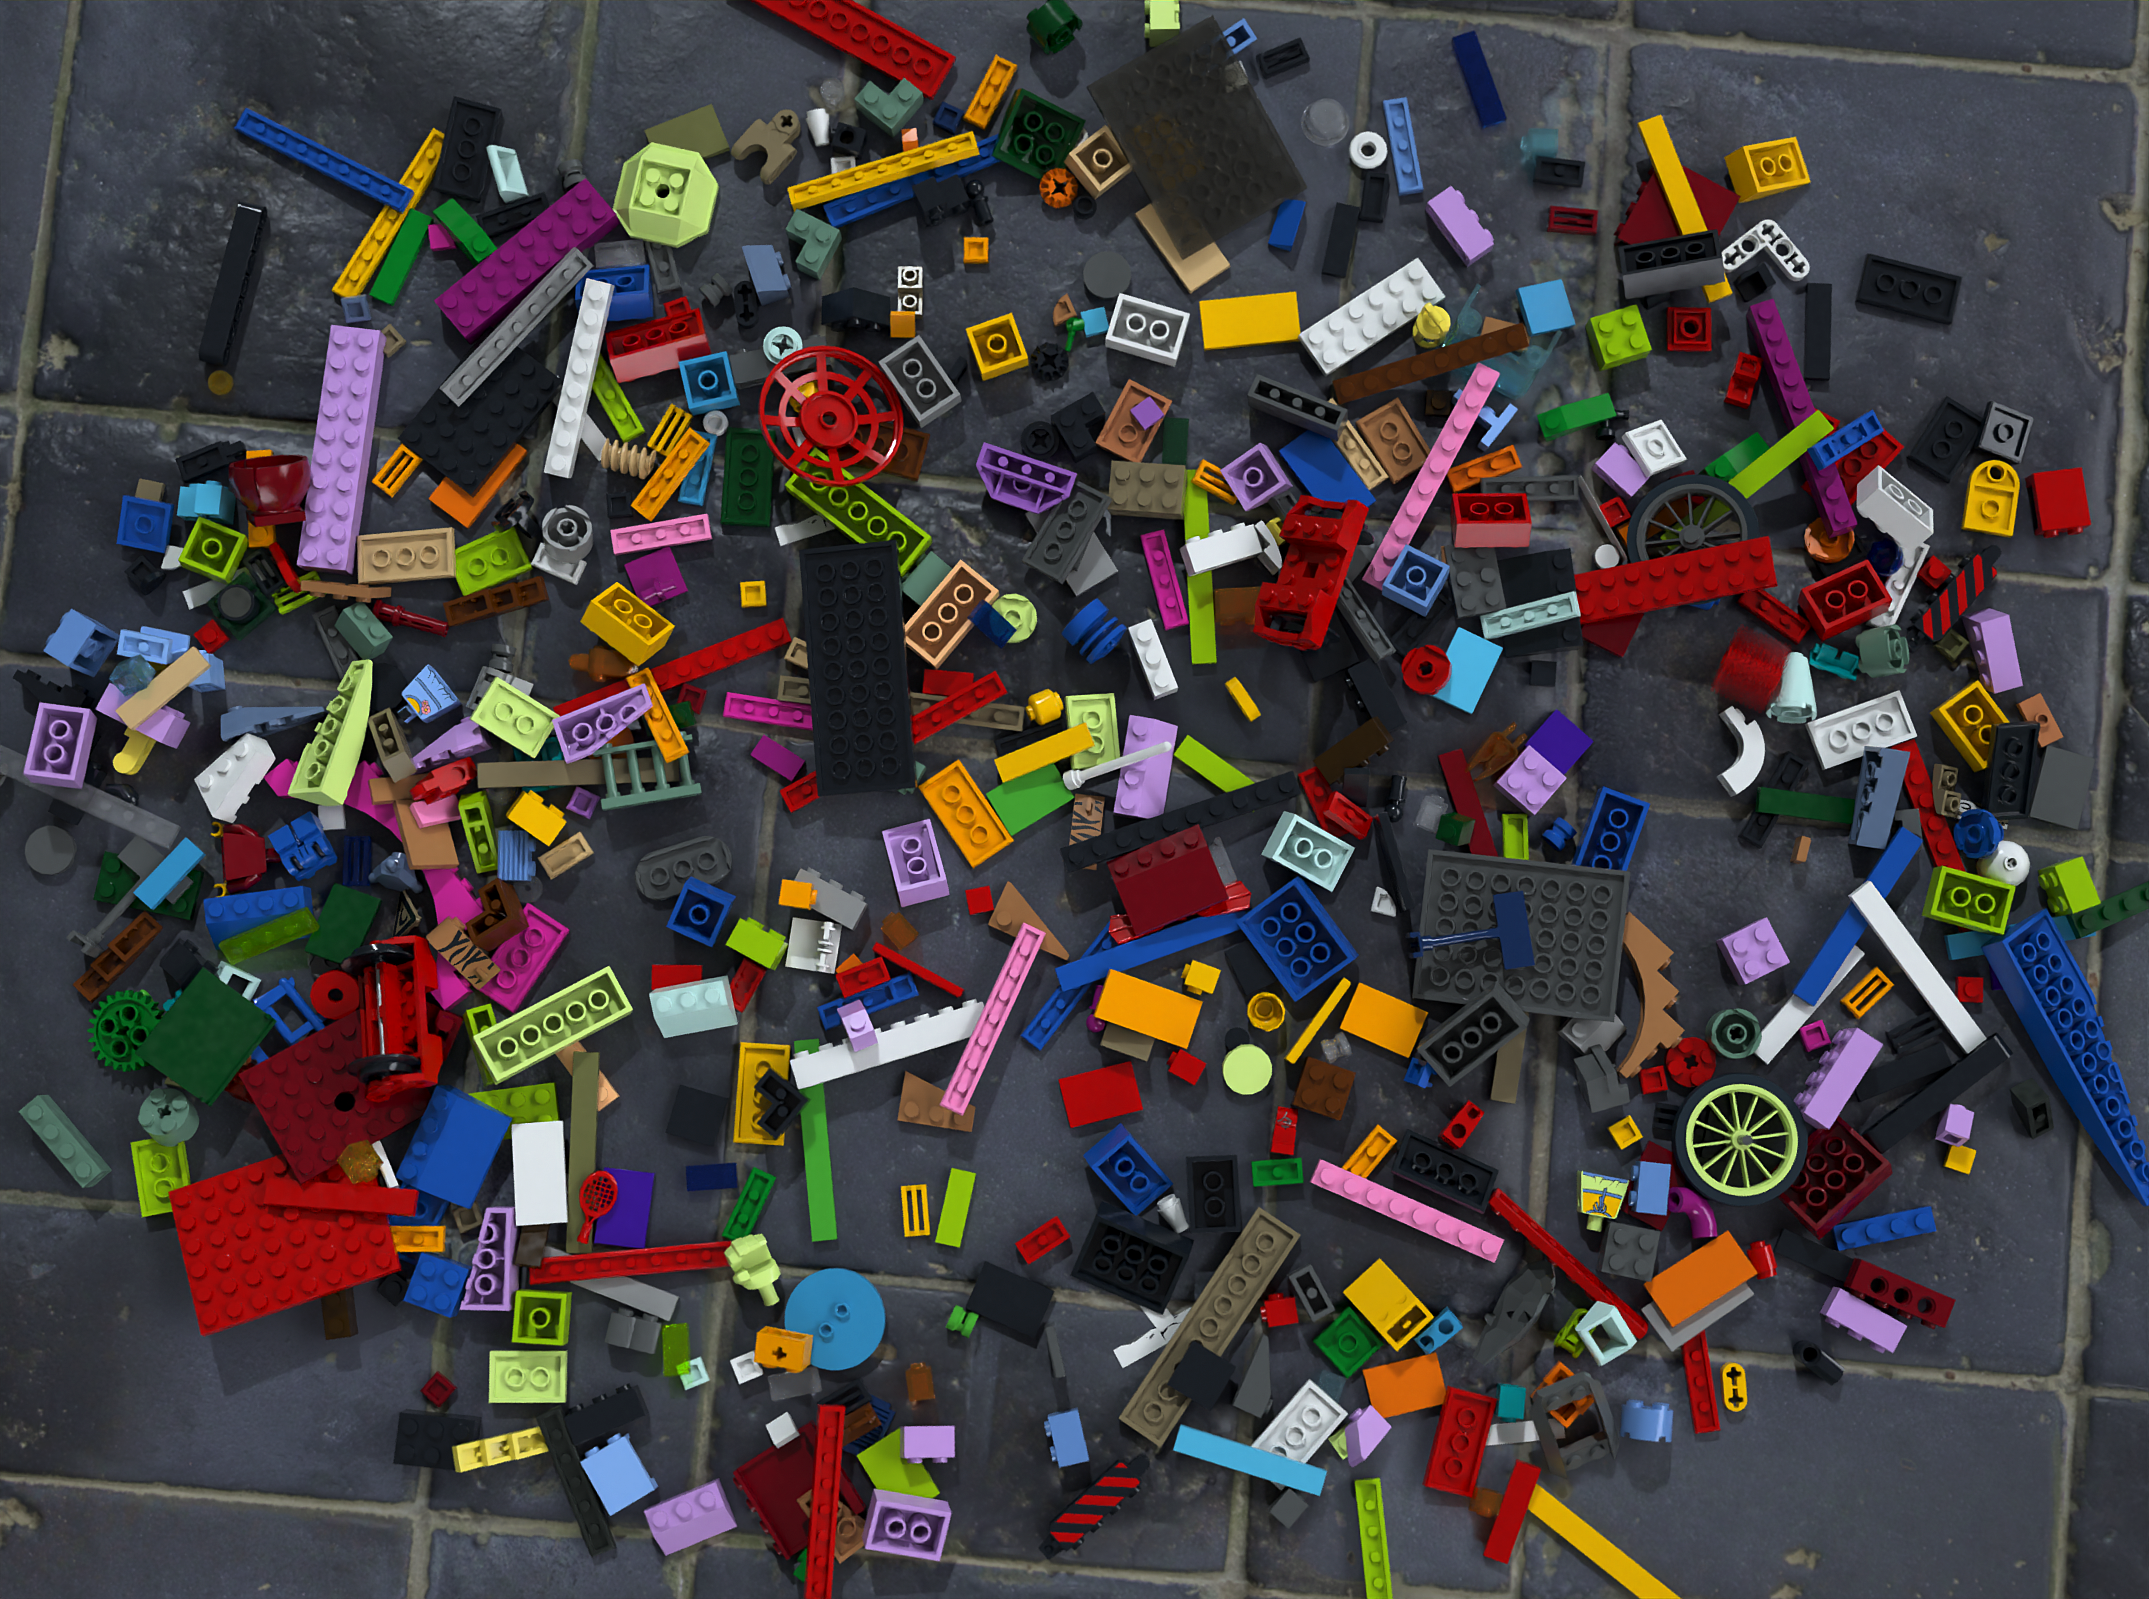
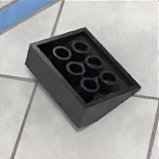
[1497,548,1583,658]
[1071,1201,1194,1315]

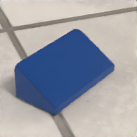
[1268,199,1306,252]

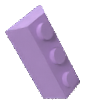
[644,1478,737,1555]

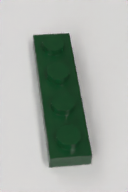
[2066,881,2149,939]

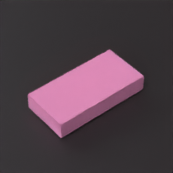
[409,795,461,828]

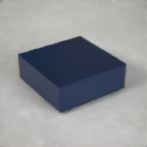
[932,101,965,135]

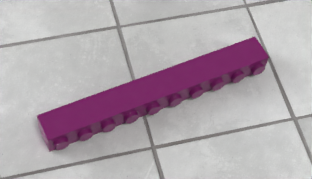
[1746,299,1857,539]

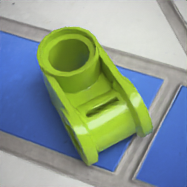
[1553,1308,1596,1359]

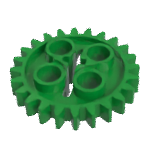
[87,990,165,1072]

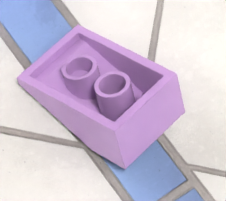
[882,819,950,907]

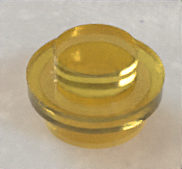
[208,370,233,395]

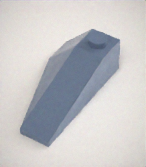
[221,706,329,744]

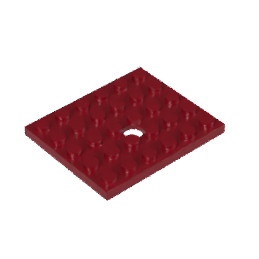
[239,1009,431,1185]

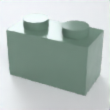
[901,551,952,608]
[334,602,393,660]

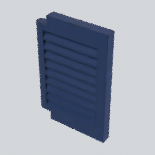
[842,1393,896,1456]

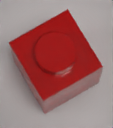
[1166,1049,1207,1086]

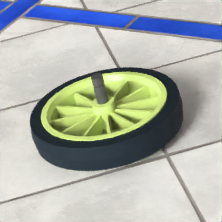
[1672,1073,1808,1207]

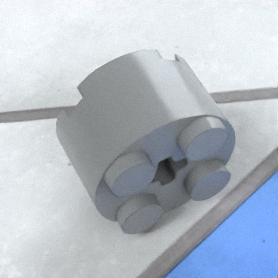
[542,505,593,564]

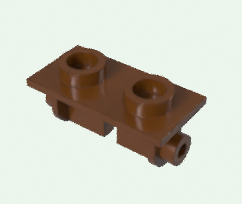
[842,1402,882,1447]

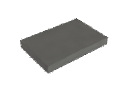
[2028,745,2095,830]

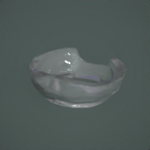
[482,787,521,806]

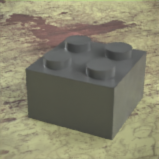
[1596,1220,1660,1282]

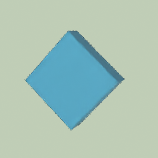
[1080,307,1109,337]

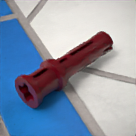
[372,599,449,637]

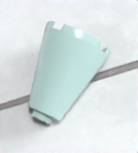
[1766,652,1817,723]

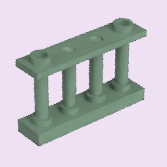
[593,731,702,811]

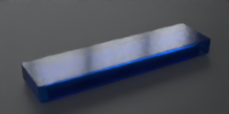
[1451,30,1507,129]

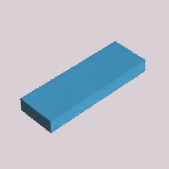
[678,431,717,507]
[133,837,206,910]

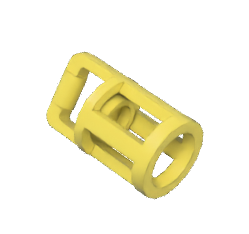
[1412,302,1451,349]

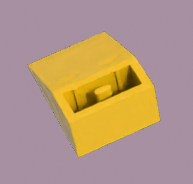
[1343,1258,1434,1351]

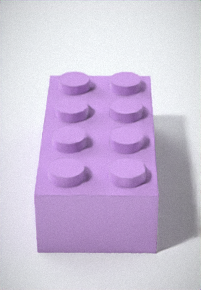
[1794,1028,1883,1129]

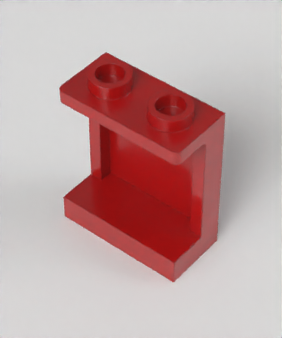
[2025,467,2091,538]

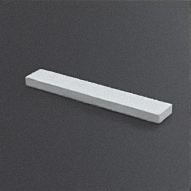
[1753,945,1865,1065]

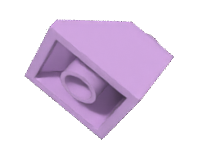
[1220,443,1293,511]

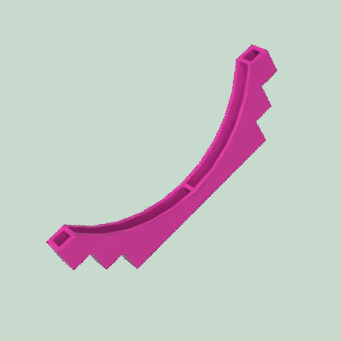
[263,759,485,1011]

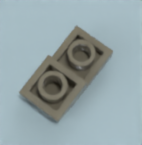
[898,267,923,319]
[1932,764,1962,818]

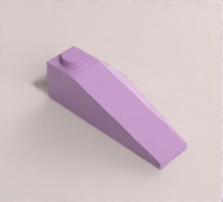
[552,683,653,764]
[411,716,493,775]

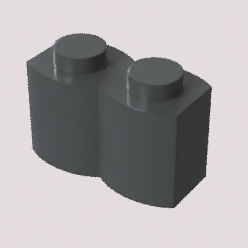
[605,1308,663,1354]

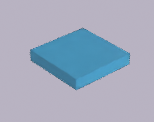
[1515,279,1576,337]

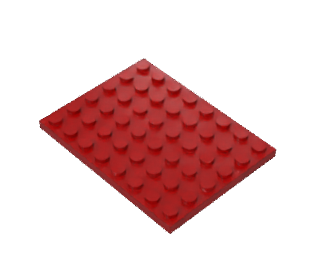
[168,1147,402,1337]

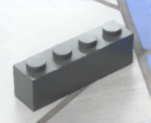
[729,335,833,390]
[1247,374,1348,441]

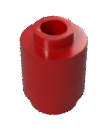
[1746,1240,1778,1279]

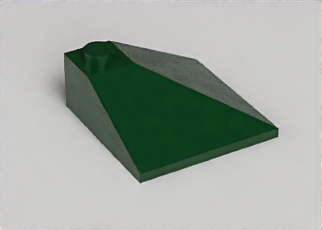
[991,88,1086,188]

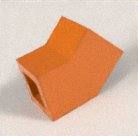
[901,128,919,152]

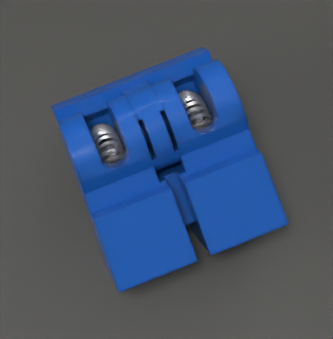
[268,811,338,881]

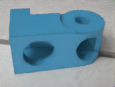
[1413,1306,1463,1355]

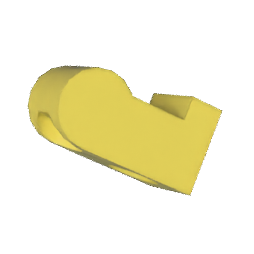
[113,727,157,775]

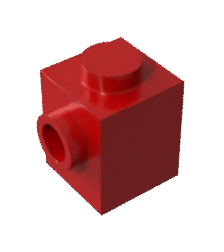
[1260,1293,1299,1327]

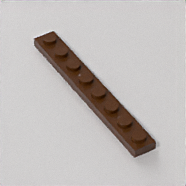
[1332,322,1529,405]

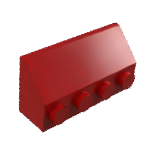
[605,308,711,383]

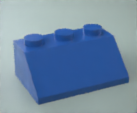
[575,265,653,322]

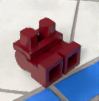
[426,1000,464,1061]

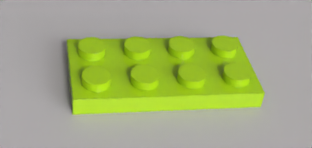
[469,1082,560,1140]

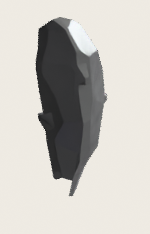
[1473,1260,1556,1366]

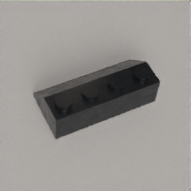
[1618,229,1725,299]

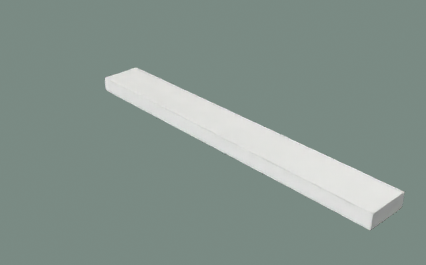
[1848,881,1987,1054]

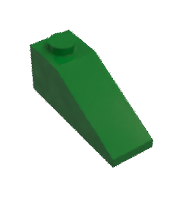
[433,198,497,268]
[1537,393,1617,442]
[1698,432,1770,483]

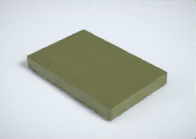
[644,104,730,160]

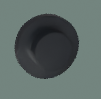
[1073,195,1097,219]

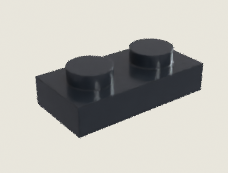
[1533,155,1585,188]

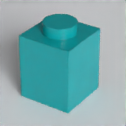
[1494,1383,1526,1423]

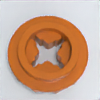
[1039,168,1078,208]

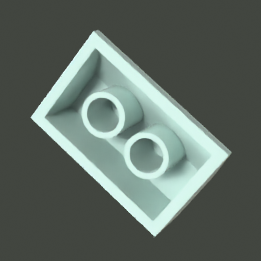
[649,975,738,1038]

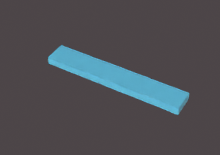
[1173,1425,1327,1496]

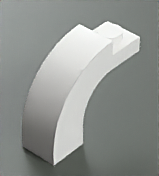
[1717,706,1765,797]

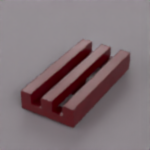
[1547,206,1598,236]

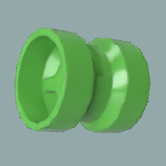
[946,1305,979,1338]

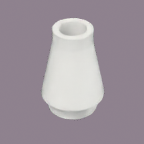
[805,109,830,147]
[1157,1194,1189,1233]

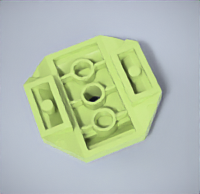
[613,142,719,248]

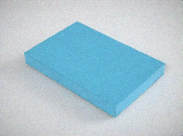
[1428,627,1503,715]

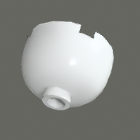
[1976,840,2030,886]

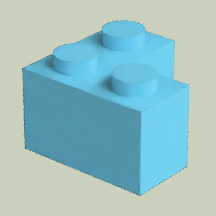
[177,481,236,525]

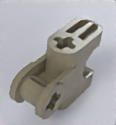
[731,109,801,184]

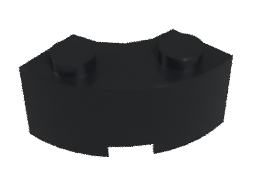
[160,938,220,990]

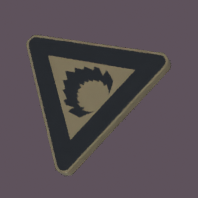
[392,891,422,938]

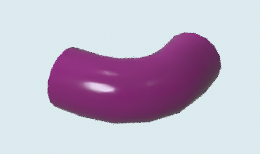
[1667,1187,1718,1239]

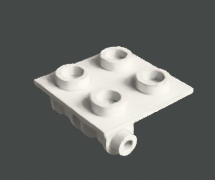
[785,917,842,974]

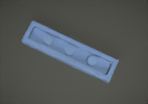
[1382,97,1423,196]

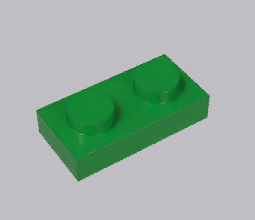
[1251,1157,1304,1187]

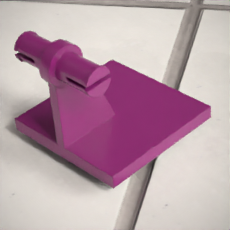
[624,546,688,607]

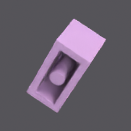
[1591,443,1651,501]
[900,1426,955,1463]

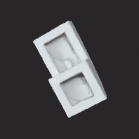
[1254,520,1283,575]

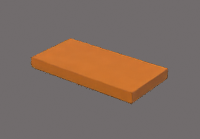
[428,443,528,529]
[1643,1231,1757,1328]

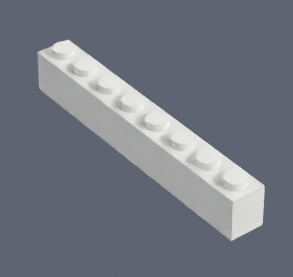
[544,278,614,478]
[790,999,984,1090]

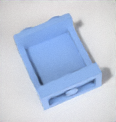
[117,626,190,665]
[580,1433,658,1516]

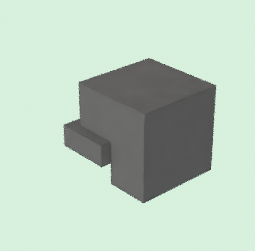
[1573,1044,1630,1113]

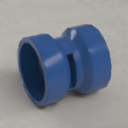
[1542,817,1577,852]

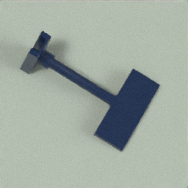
[1405,891,1535,970]

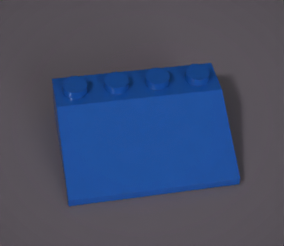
[1236,875,1359,1002]
[395,1085,512,1209]

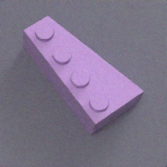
[460,1206,520,1311]

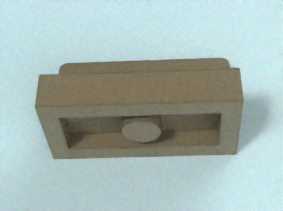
[1100,1022,1155,1062]

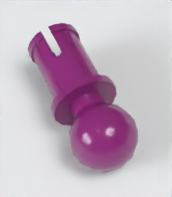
[1086,985,1105,1033]

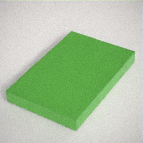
[986,763,1075,837]

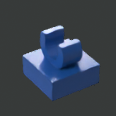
[1404,1058,1437,1088]

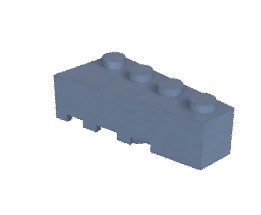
[1848,746,1910,849]

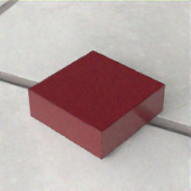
[677,683,708,715]
[420,1371,457,1408]

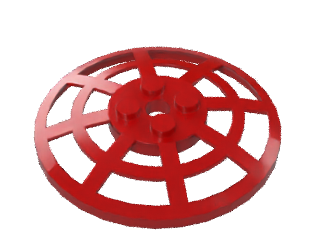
[758,346,904,487]

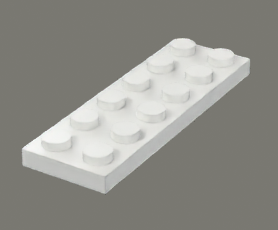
[1298,258,1445,377]

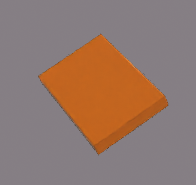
[1362,1352,1446,1418]

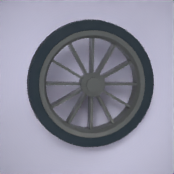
[1627,474,1760,605]

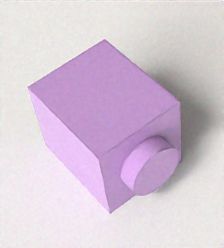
[1935,1104,1974,1147]

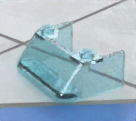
[1441,284,1563,400]

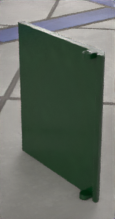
[135,967,277,1107]

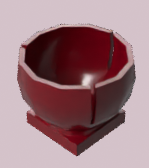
[229,455,311,527]

